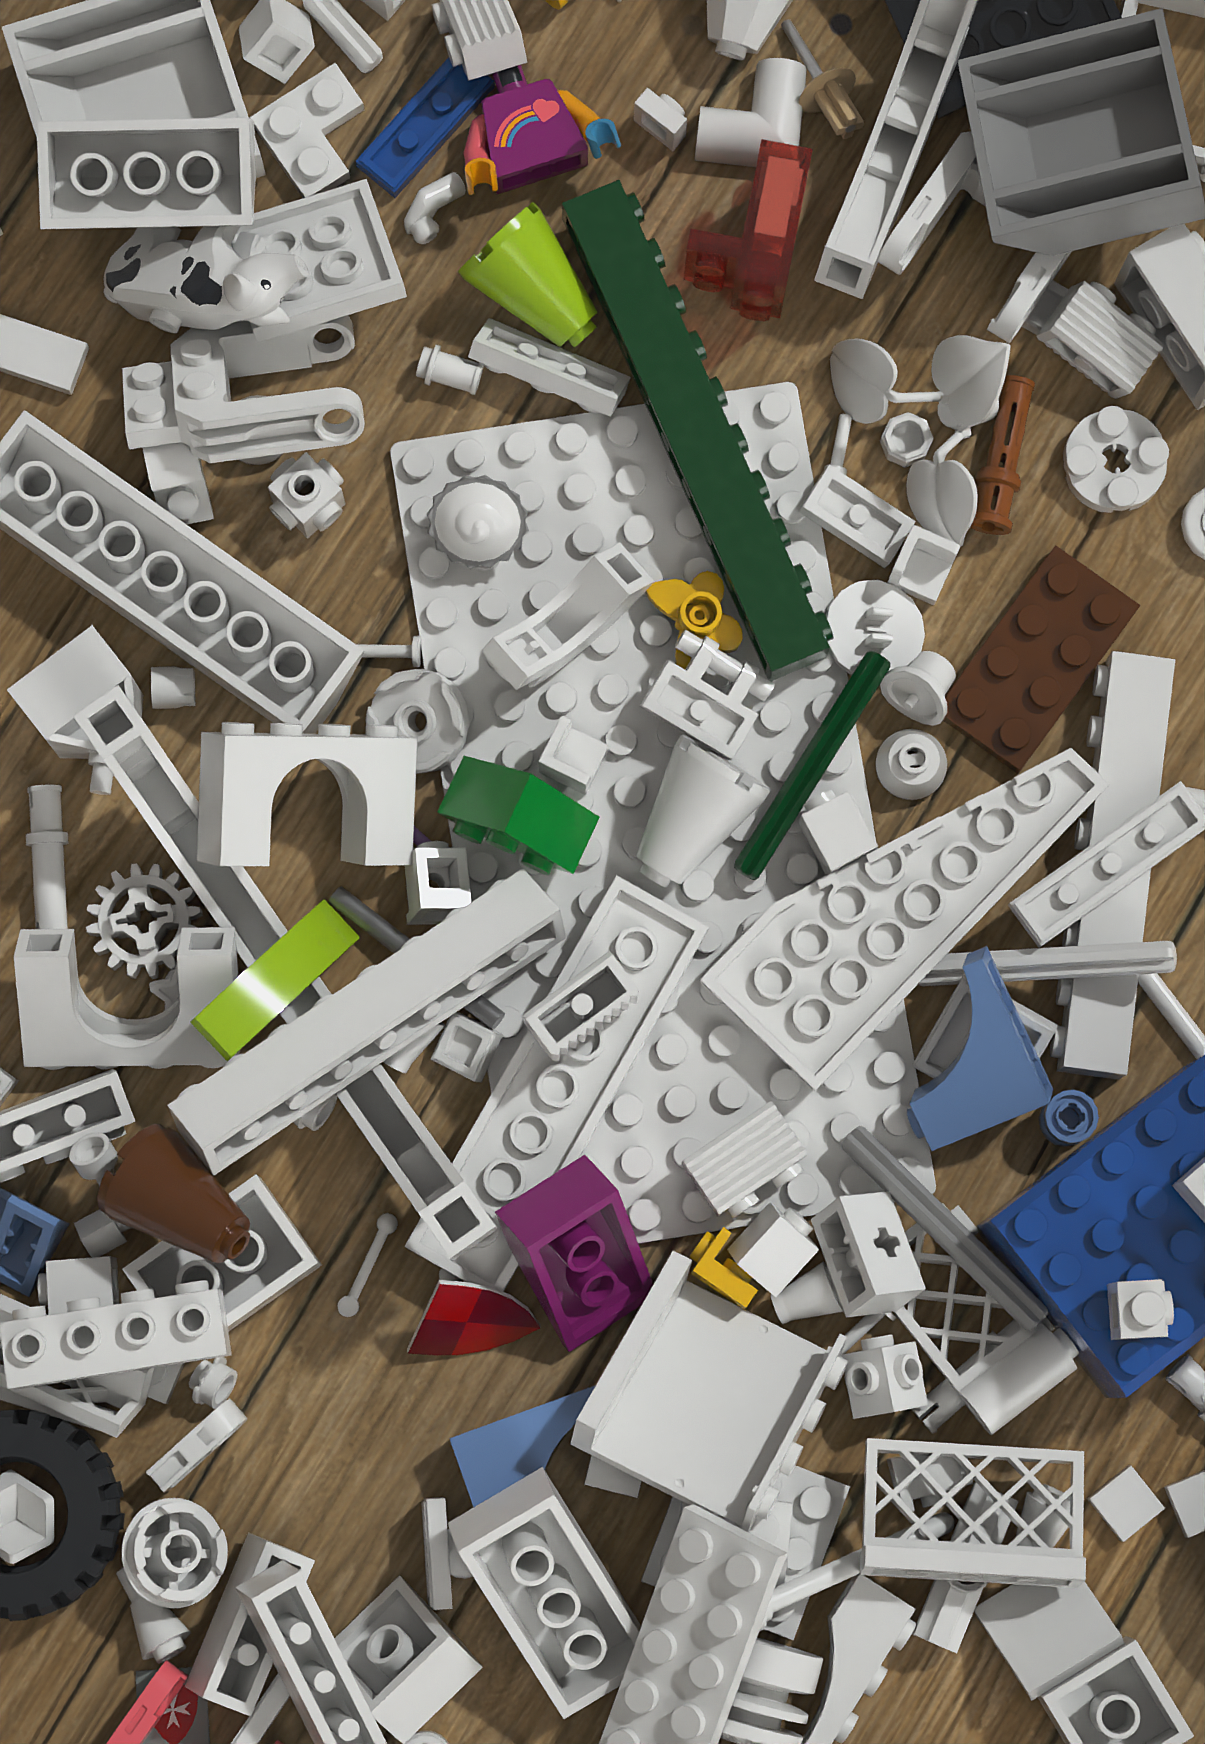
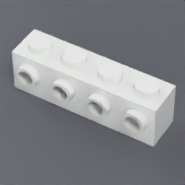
[0,1069,135,1183]
[0,1280,232,1390]

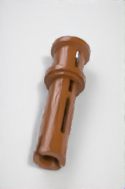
[970,375,1035,535]

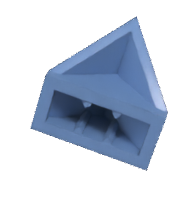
[0,1187,70,1297]

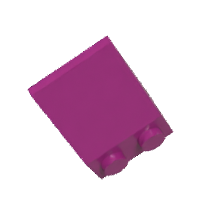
[495,1155,653,1352]

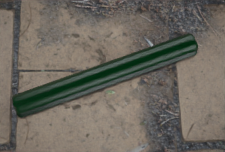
[734,650,891,880]

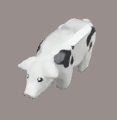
[104,226,309,333]

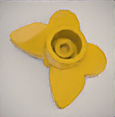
[645,571,743,669]

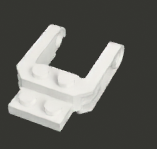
[877,132,1072,343]
[122,315,365,463]

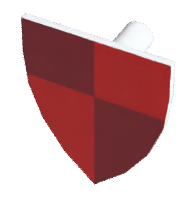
[407,1269,541,1355]

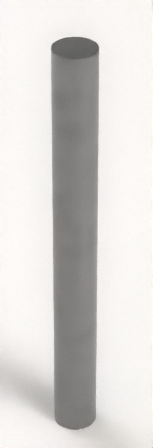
[329,886,505,1030]

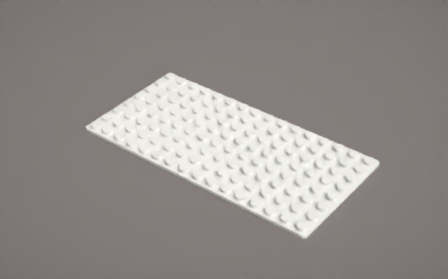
[390,382,936,1244]

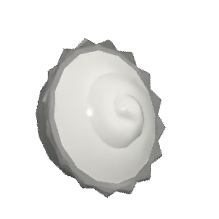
[426,475,529,569]

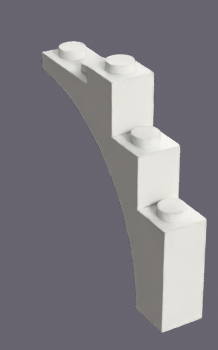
[814,0,978,299]

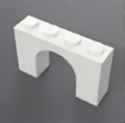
[197,722,417,866]
[14,927,240,1070]

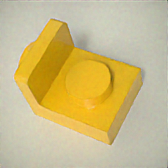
[689,1227,758,1309]

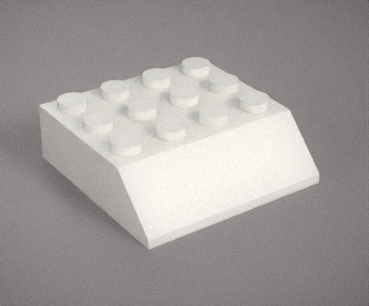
[2,0,266,178]

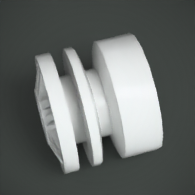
[720,1637,823,1744]

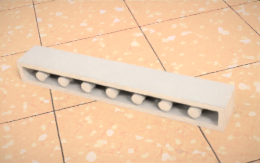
[1050,651,1175,1080]
[168,868,566,1176]

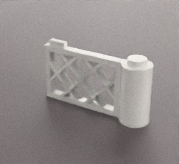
[893,1203,1079,1435]

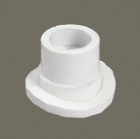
[880,651,956,726]

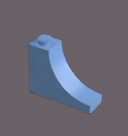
[907,946,1053,1151]
[449,1385,596,1507]

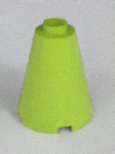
[457,202,598,348]

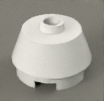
[122,1498,228,1608]

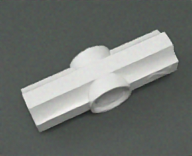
[912,1482,1018,1653]

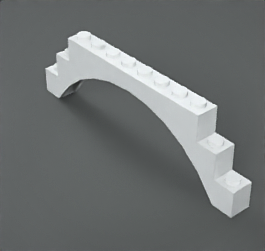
[73,685,497,1261]

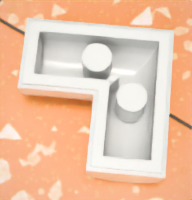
[695,58,807,168]

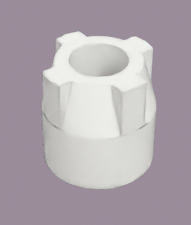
[151,667,195,709]

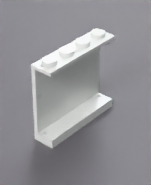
[571,1251,848,1532]

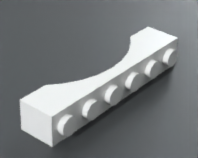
[802,1574,917,1744]

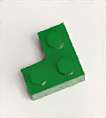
[437,756,600,875]

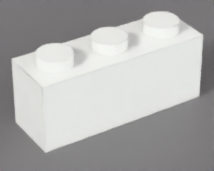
[185,1532,315,1716]

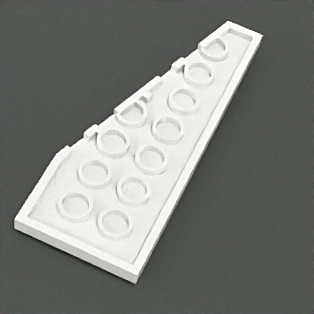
[700,748,1110,1091]

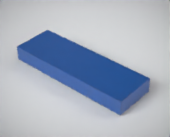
[356,57,495,198]

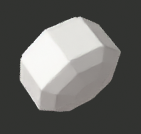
[880,412,933,467]

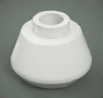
[876,729,947,800]

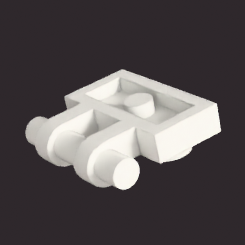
[640,629,775,760]

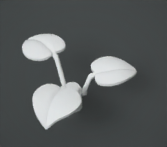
[830,335,1011,546]

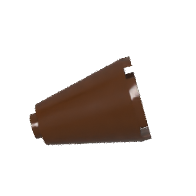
[97,1124,250,1263]

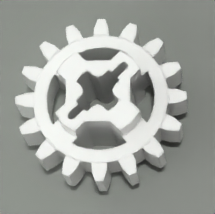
[86,863,203,979]

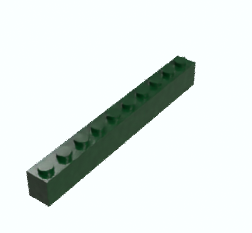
[562,180,834,681]

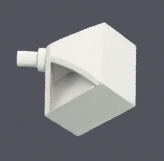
[7,625,143,795]

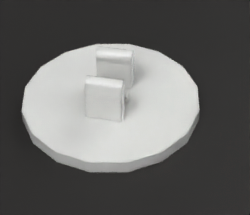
[826,580,925,676]

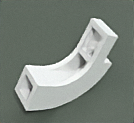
[481,543,654,690]

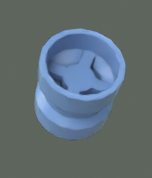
[1039,1090,1099,1147]

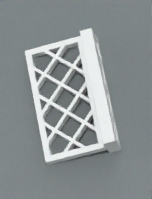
[859,1438,1086,1588]

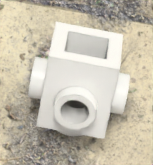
[268,452,345,539]
[841,1334,928,1419]

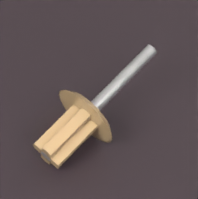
[781,19,864,139]

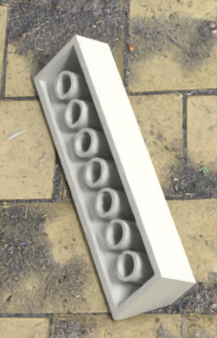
[0,410,364,734]

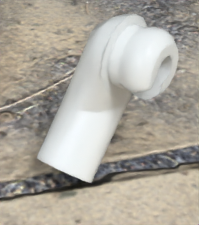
[404,172,466,244]

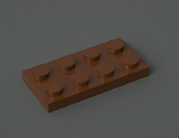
[943,545,1141,774]

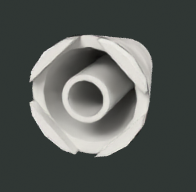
[636,734,771,887]

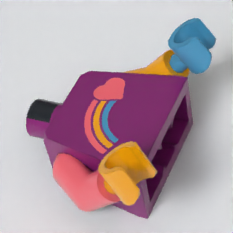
[463,65,621,195]

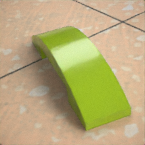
[190,899,360,1062]

